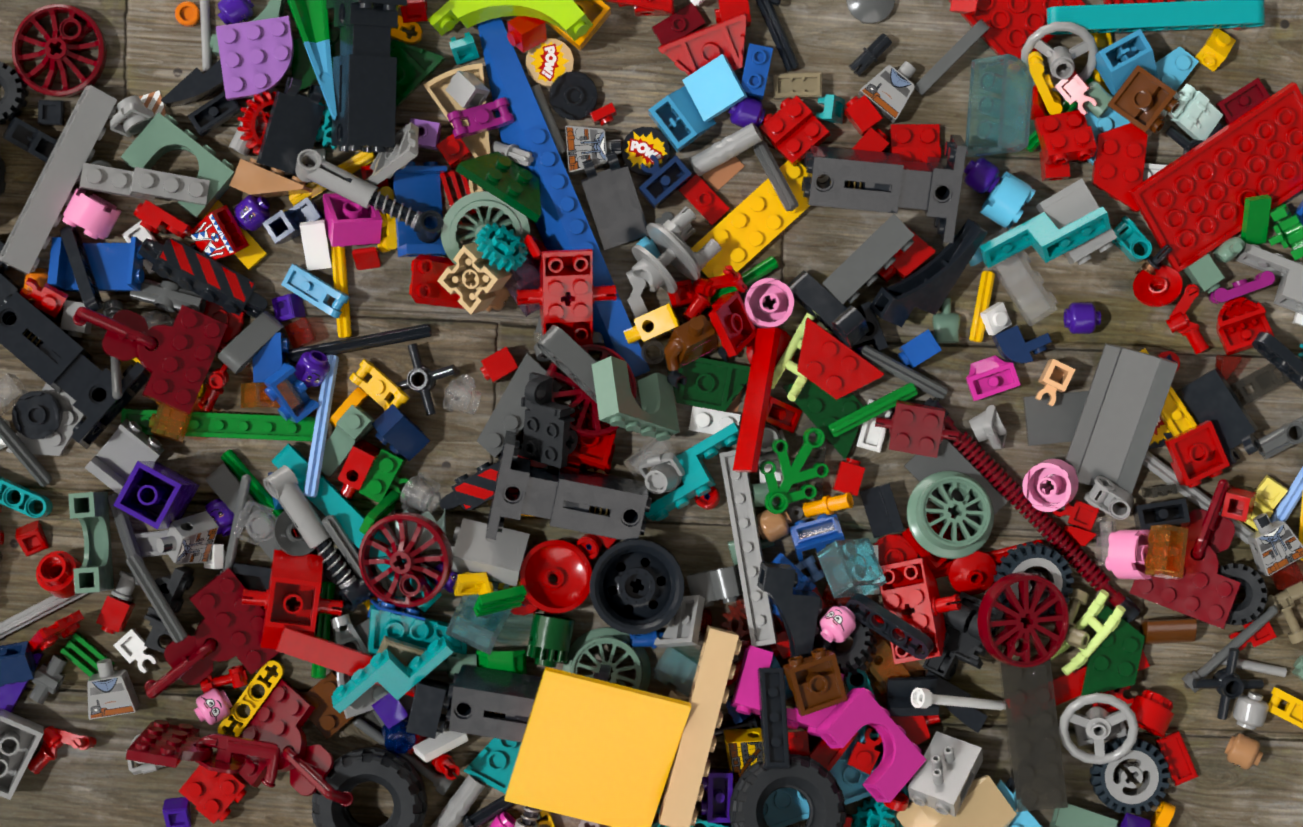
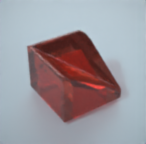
[1271,561,1303,590]

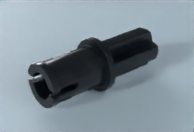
[848,33,892,77]

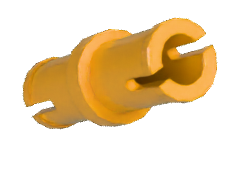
[803,492,854,518]

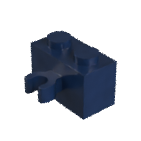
[639,155,692,209]
[372,404,430,461]
[0,641,37,687]

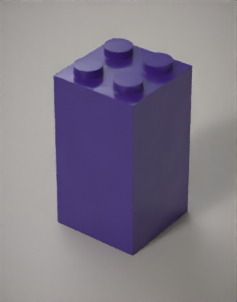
[113,461,199,530]

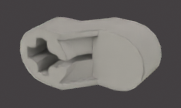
[625,270,649,318]

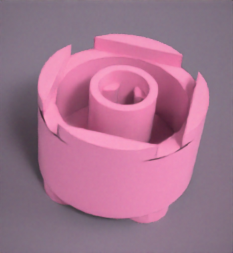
[62,188,122,240]
[744,278,794,328]
[1023,459,1078,512]
[1105,530,1160,579]

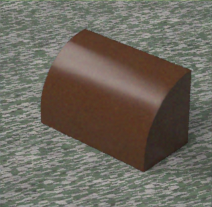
[1141,617,1197,645]

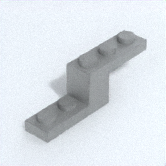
[79,162,210,206]
[1235,243,1303,315]

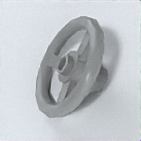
[1020,22,1098,92]
[1058,693,1139,765]

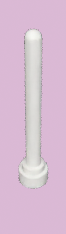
[911,688,1005,710]

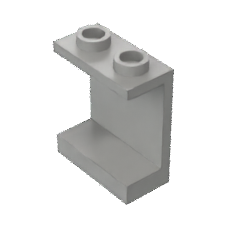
[85,419,165,495]

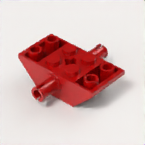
[516,249,617,345]
[242,549,343,649]
[868,558,962,664]

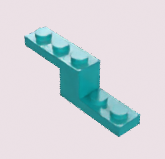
[979,206,1111,268]
[644,423,740,521]
[331,636,453,713]

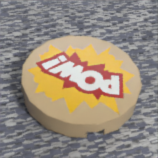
[526,38,574,87]

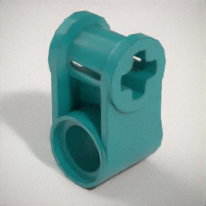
[1112,216,1152,262]

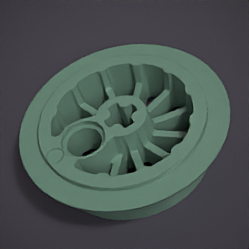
[441,191,530,264]
[907,471,994,559]
[563,627,651,691]

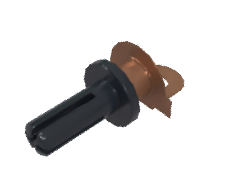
[1142,244,1172,276]

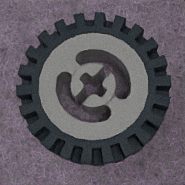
[994,542,1074,618]
[1089,736,1170,815]

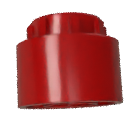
[36,551,82,598]
[1130,690,1175,737]

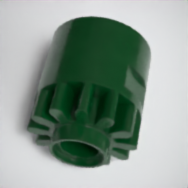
[526,613,575,667]

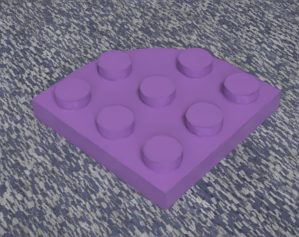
[216,16,294,100]

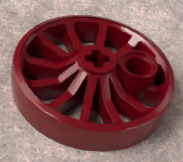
[12,4,107,98]
[546,344,637,438]
[358,512,453,608]
[977,572,1069,667]

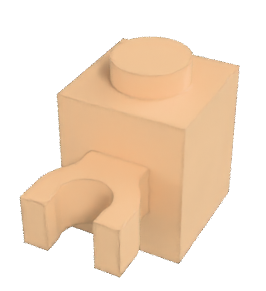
[1035,359,1076,407]

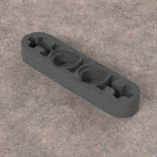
[914,19,990,96]

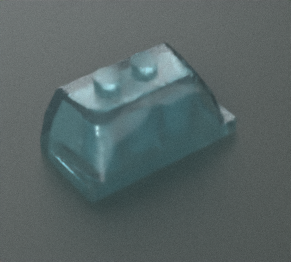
[965,54,1033,157]

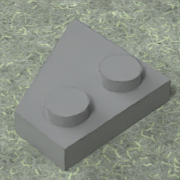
[654,595,705,648]

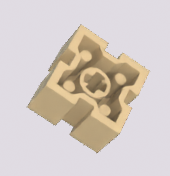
[437,242,512,315]

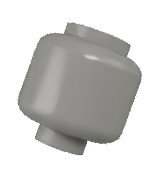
[1233,692,1269,730]

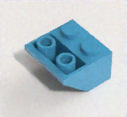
[1095,29,1158,97]
[648,86,716,153]

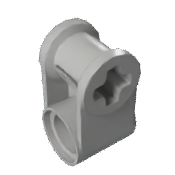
[1084,476,1134,520]

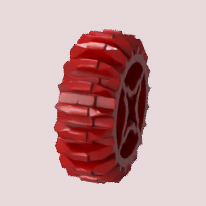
[237,91,276,155]

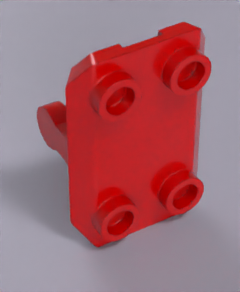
[409,254,465,309]

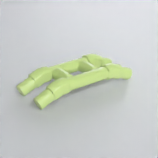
[771,312,834,401]
[1050,590,1126,676]

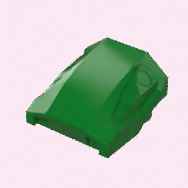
[476,650,527,675]

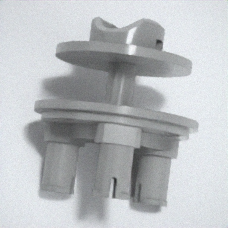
[631,206,722,294]

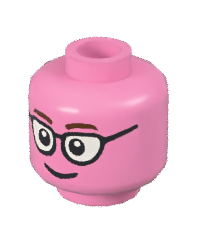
[819,606,856,643]
[194,688,233,725]

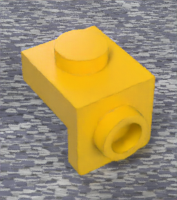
[1195,29,1236,71]
[453,572,494,596]

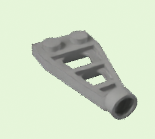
[330,614,389,719]

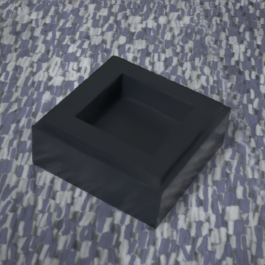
[38,100,65,126]

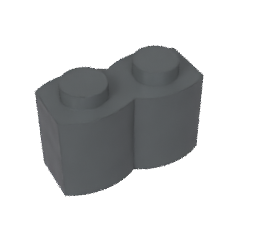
[687,565,743,607]

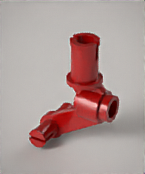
[682,265,747,321]
[1166,284,1209,354]
[198,341,249,412]
[27,726,97,774]
[403,734,460,780]

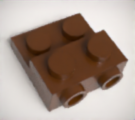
[1108,65,1180,136]
[783,648,848,716]
[303,670,353,740]

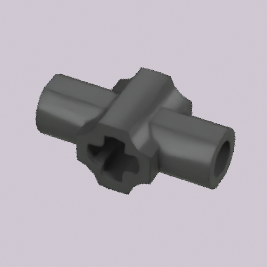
[29,654,68,704]

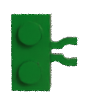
[359,449,414,503]

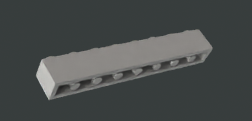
[0,85,117,274]

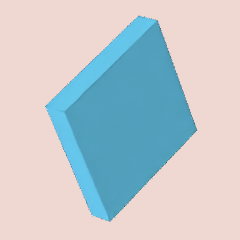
[682,54,747,122]

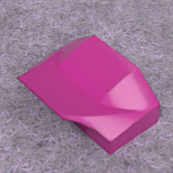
[966,355,1021,401]

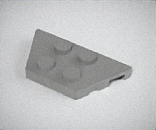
[365,122,419,186]
[6,383,85,456]

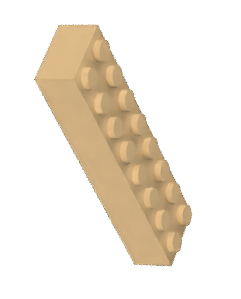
[658,625,742,827]

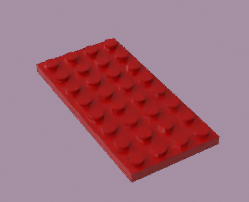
[1129,82,1303,273]

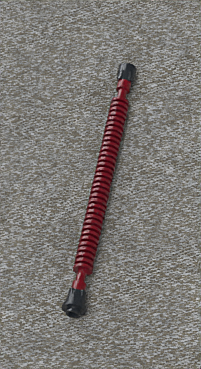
[923,397,1141,623]

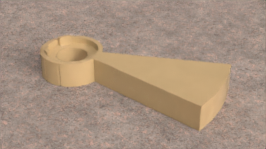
[423,63,500,211]

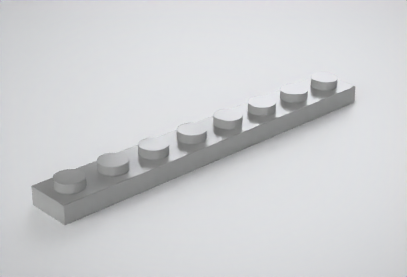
[719,450,778,647]

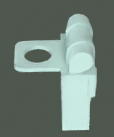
[1167,84,1223,141]

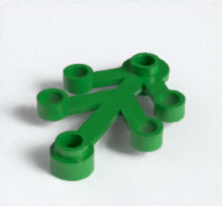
[759,427,829,514]

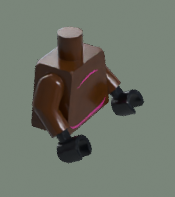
[664,315,737,388]

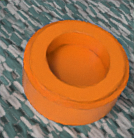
[175,1,200,27]

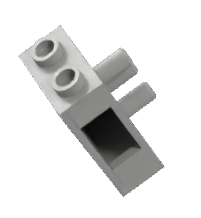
[1036,178,1117,265]
[451,518,530,586]
[908,731,983,817]

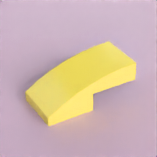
[1245,475,1288,531]

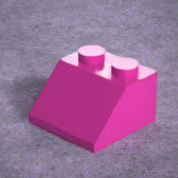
[323,193,382,247]

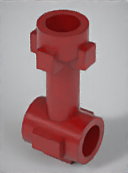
[200,665,248,693]

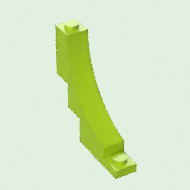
[427,0,593,41]

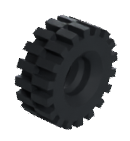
[0,62,28,125]
[1219,563,1268,625]
[813,619,877,677]

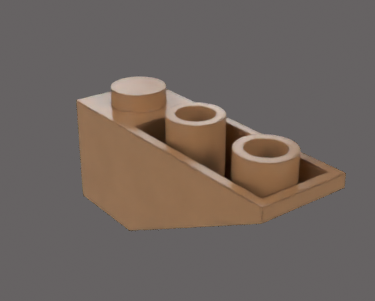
[229,158,313,198]

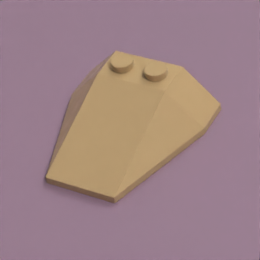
[894,775,1017,827]

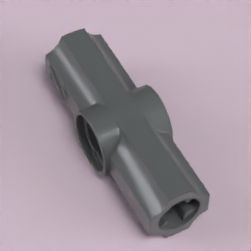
[130,279,206,313]
[1257,416,1303,459]

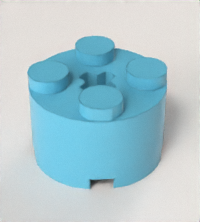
[980,171,1036,229]

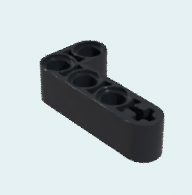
[787,271,869,348]

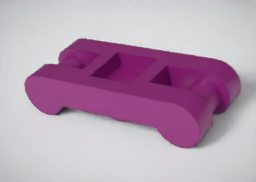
[447,97,515,139]
[1208,271,1275,304]

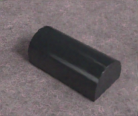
[188,91,241,137]

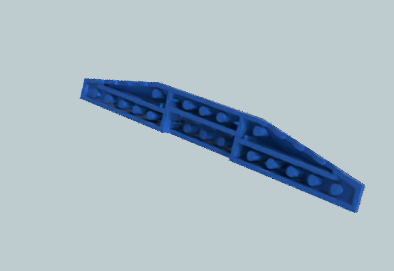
[477,17,650,377]

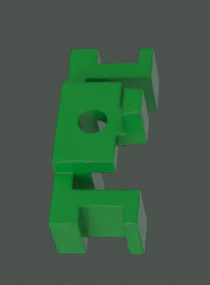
[1268,203,1303,260]

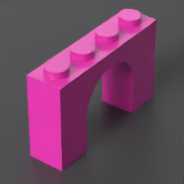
[730,646,844,737]
[815,688,926,803]

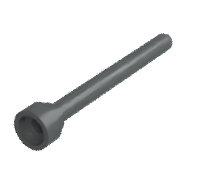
[103,299,123,400]
[217,474,251,576]
[1181,605,1278,693]
[353,717,454,796]

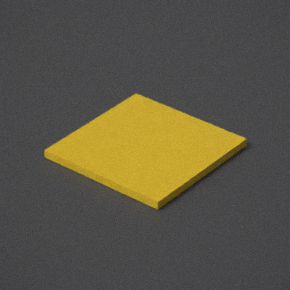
[505,666,691,827]

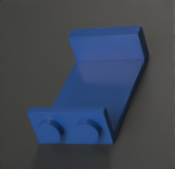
[393,162,447,257]
[47,237,145,291]

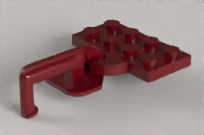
[73,305,228,415]
[1130,479,1242,629]
[144,567,279,699]
[233,679,353,806]
[126,720,280,788]

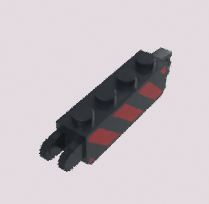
[138,238,268,318]
[439,443,549,511]

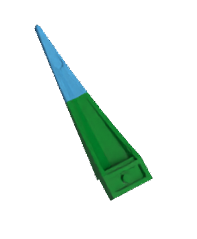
[287,0,337,121]

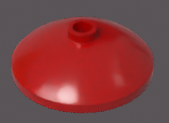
[519,540,592,614]

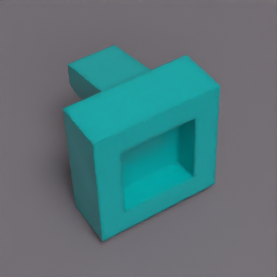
[449,32,480,65]
[816,94,845,124]

